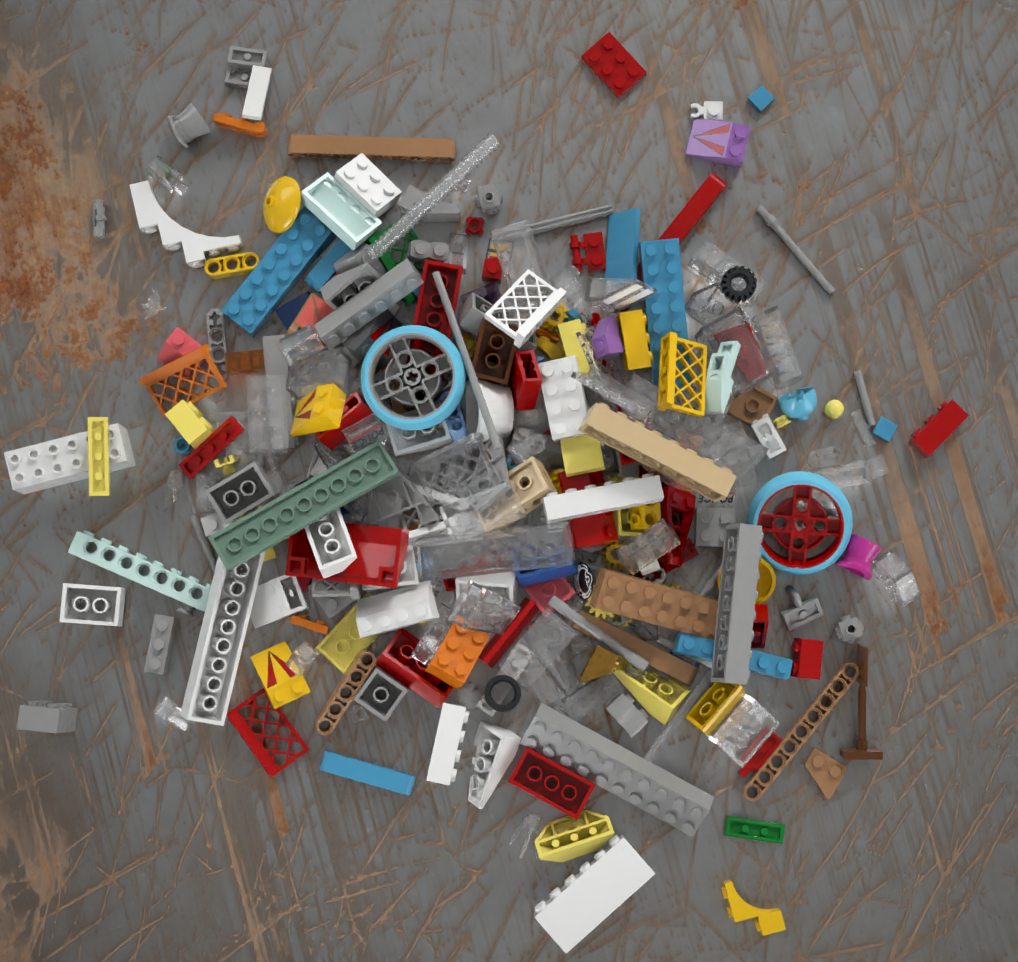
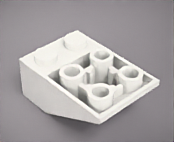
[250,575,309,629]

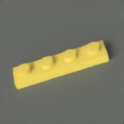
[87,417,110,496]

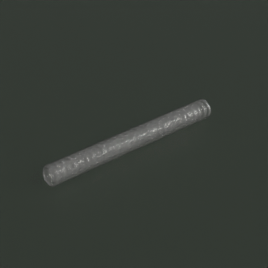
[365,133,500,262]

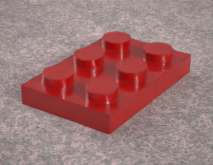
[581,32,647,99]

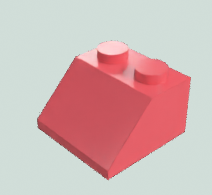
[157,327,205,383]

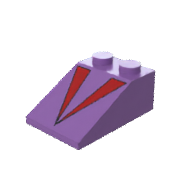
[685,118,751,168]

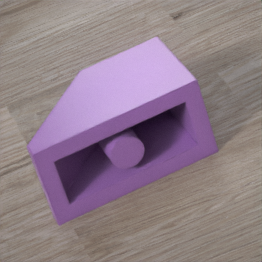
[591,315,625,359]

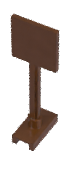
[840,643,883,760]

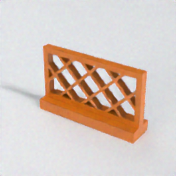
[138,344,227,418]

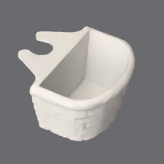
[459,378,514,446]

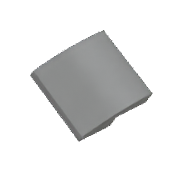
[224,46,268,89]

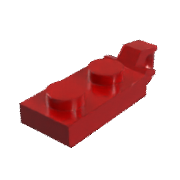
[737,727,782,778]

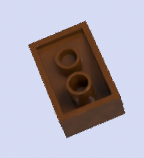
[467,318,518,385]

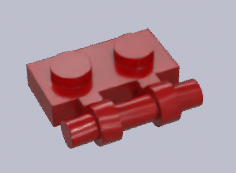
[569,232,606,273]

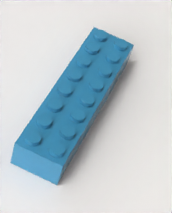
[221,206,336,338]
[639,238,693,396]

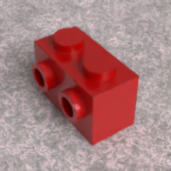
[791,638,824,680]

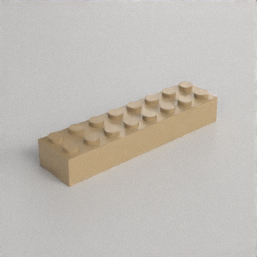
[578,402,737,502]

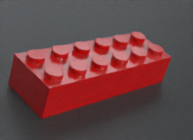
[406,260,463,382]

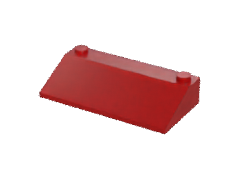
[285,523,409,588]

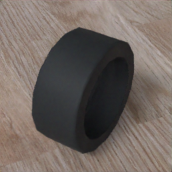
[484,675,521,712]

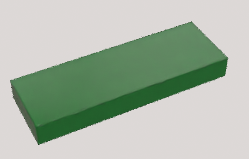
[724,815,785,844]

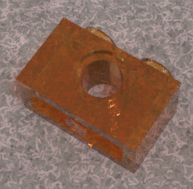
[225,349,265,376]

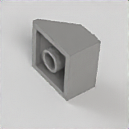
[332,243,387,276]

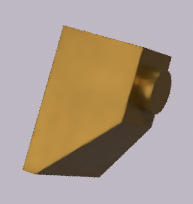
[578,645,620,682]

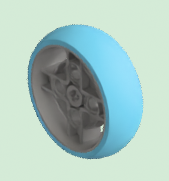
[361,325,466,430]

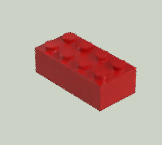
[508,747,596,819]

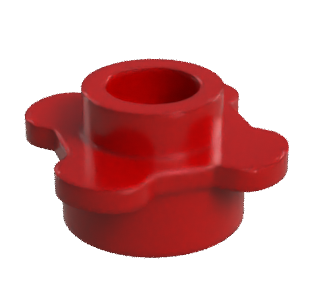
[465,216,484,236]

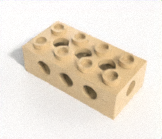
[475,456,557,535]

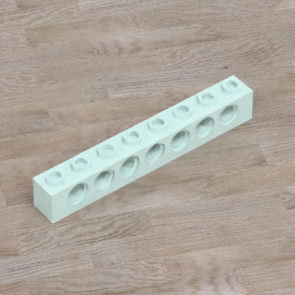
[68,530,211,612]

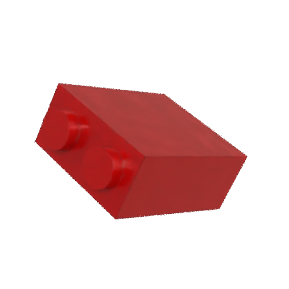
[508,350,542,411]

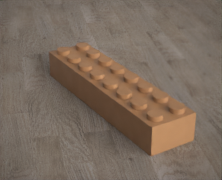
[589,567,718,640]

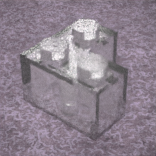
[872,549,921,607]

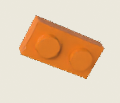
[289,613,330,635]

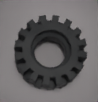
[720,265,757,303]

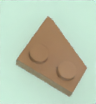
[804,747,848,800]

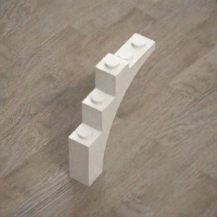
[130,180,243,268]

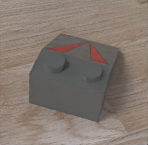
[343,309,403,374]

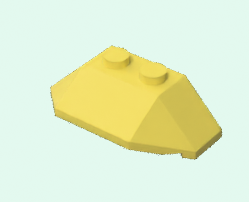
[534,810,615,862]

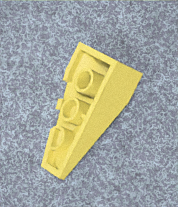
[611,655,691,725]

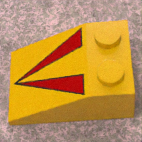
[290,383,346,437]
[250,641,310,710]

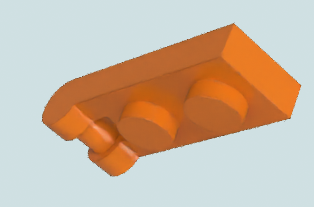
[213,112,268,138]

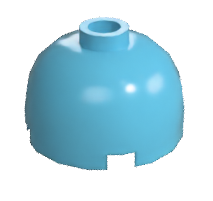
[778,387,817,421]

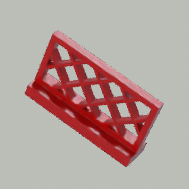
[478,597,540,669]
[226,687,309,778]

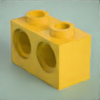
[630,502,661,530]

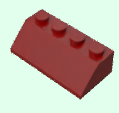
[557,470,619,549]
[375,628,454,708]

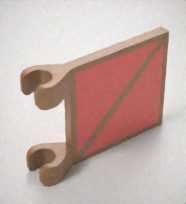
[286,292,334,355]

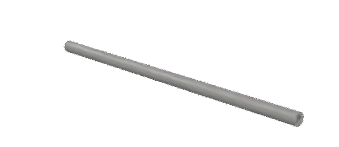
[432,271,502,450]

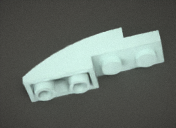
[705,341,741,415]

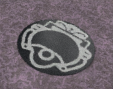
[573,562,594,600]

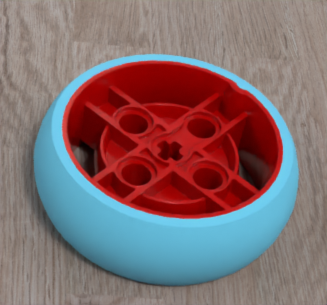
[747,471,853,575]

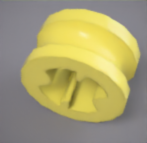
[772,414,792,430]

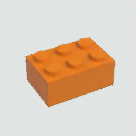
[425,616,490,690]

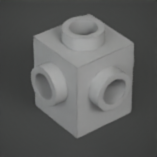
[475,183,503,214]
[834,615,864,644]

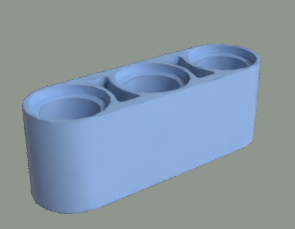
[440,391,469,444]

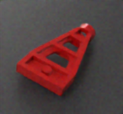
[662,486,696,568]

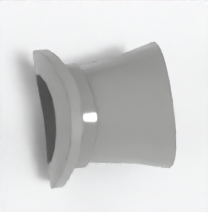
[167,103,210,148]

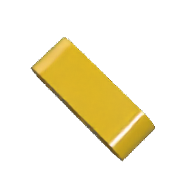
[204,252,260,279]

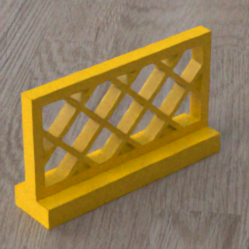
[657,332,707,418]

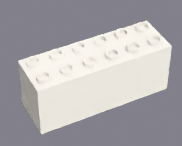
[4,423,136,494]
[534,834,655,953]

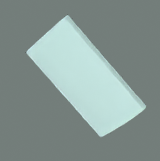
[301,172,382,251]

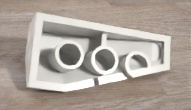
[468,721,521,809]

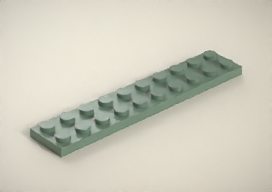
[208,440,400,572]

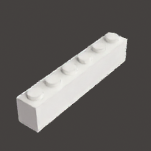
[542,473,664,524]

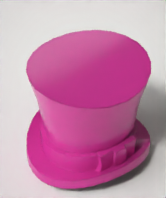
[835,534,882,580]

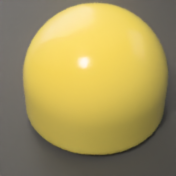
[824,400,844,419]

